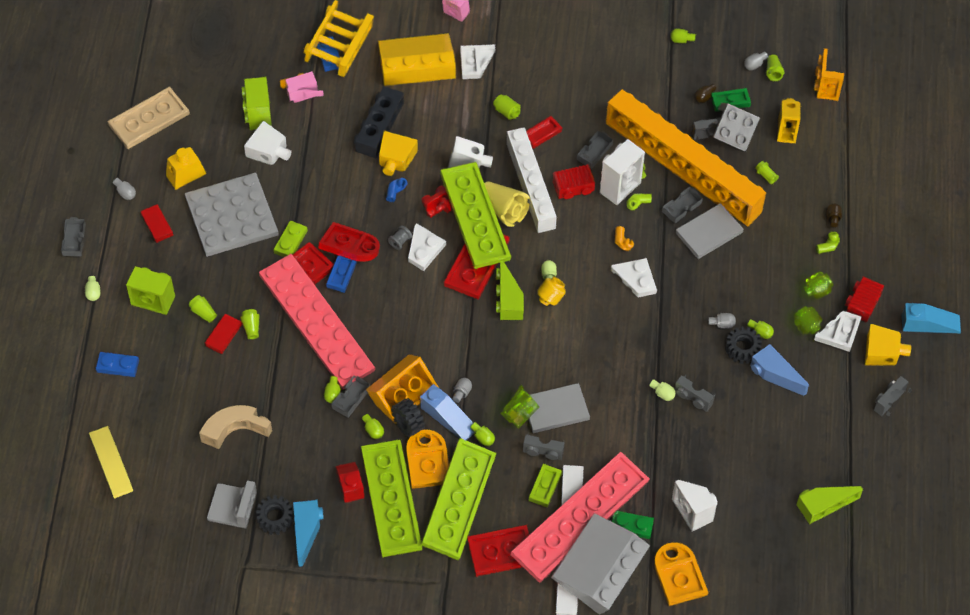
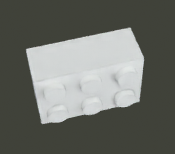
[600,139,645,206]

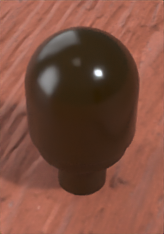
[694,84,717,103]
[827,203,842,228]

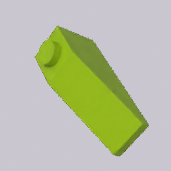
[797,486,863,524]

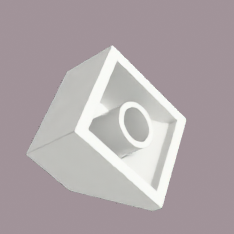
[672,480,717,531]

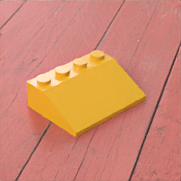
[378,33,456,86]

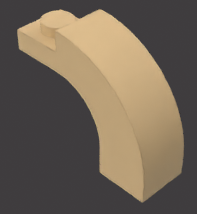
[199,405,272,449]

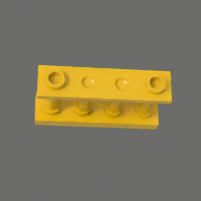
[304,0,374,77]

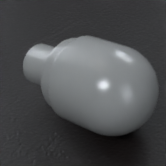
[744,52,768,70]
[113,178,136,200]
[709,313,736,328]
[453,378,472,403]

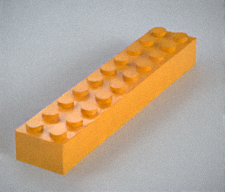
[606,89,766,227]

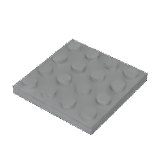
[185,173,279,257]

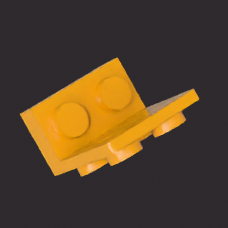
[814,48,844,101]

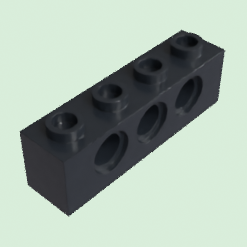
[354,86,404,158]

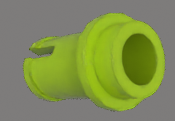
[755,161,779,184]

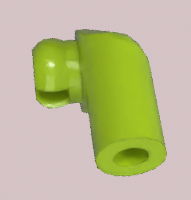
[627,194,652,210]
[816,232,840,254]

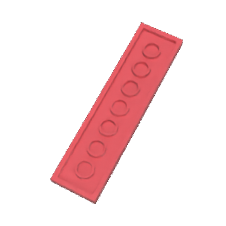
[259,254,375,390]
[510,452,649,583]

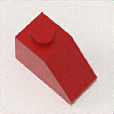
[336,462,364,503]

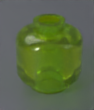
[804,271,834,300]
[794,306,823,335]

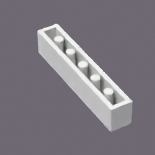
[507,127,556,233]

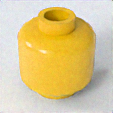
[537,277,566,306]

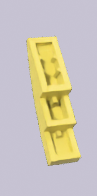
[89,426,133,498]

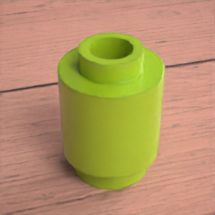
[493,94,521,120]

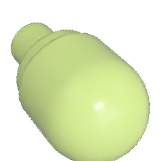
[541,260,557,279]
[85,276,101,301]
[649,379,676,401]

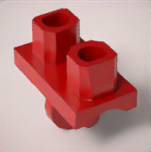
[421,185,452,218]

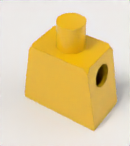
[777,98,800,143]
[379,131,418,176]
[166,147,206,190]
[865,324,911,365]

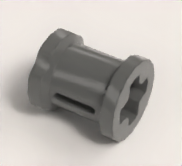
[388,225,413,250]

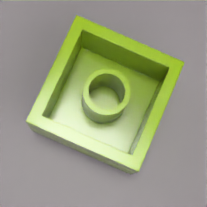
[242,77,272,130]
[126,266,175,315]

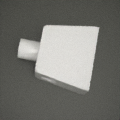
[244,121,291,165]
[448,136,493,168]

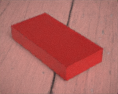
[526,116,562,149]
[140,204,173,243]
[205,314,242,354]

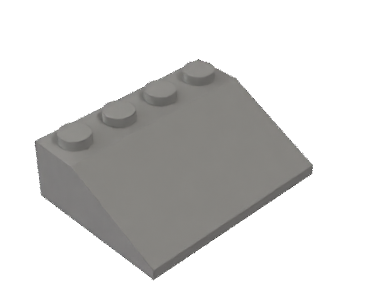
[551,513,650,615]

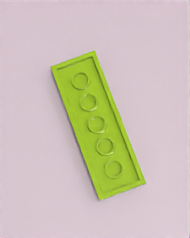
[440,162,511,269]
[421,438,496,560]
[361,440,422,557]

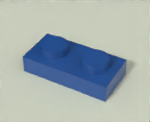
[317,36,340,72]
[327,255,357,293]
[96,352,139,377]

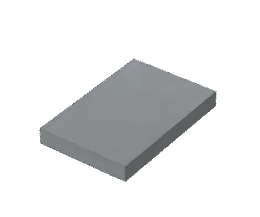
[676,203,744,259]
[522,383,590,433]

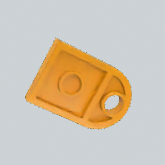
[406,430,449,489]
[654,543,708,606]

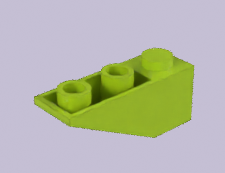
[496,261,524,320]

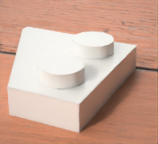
[461,45,495,79]
[408,224,446,271]
[611,258,657,297]
[814,311,861,352]

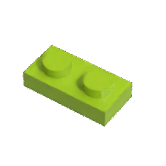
[274,221,308,257]
[529,464,562,508]

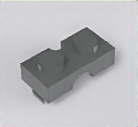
[692,117,721,141]
[577,131,613,169]
[662,187,703,223]
[61,217,86,256]
[675,375,716,412]
[332,376,370,418]
[874,376,912,416]
[523,432,565,460]

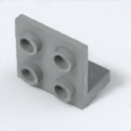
[713,103,760,151]
[207,481,257,528]

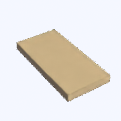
[108,87,190,149]

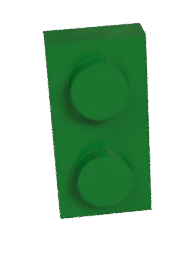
[711,88,751,112]
[612,511,654,539]

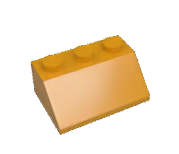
[366,354,439,423]

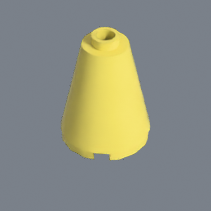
[484,182,530,227]

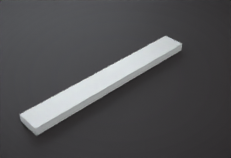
[556,465,583,615]

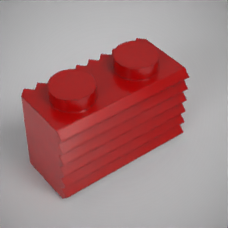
[553,164,595,199]
[845,276,884,322]

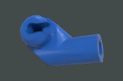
[386,177,407,202]

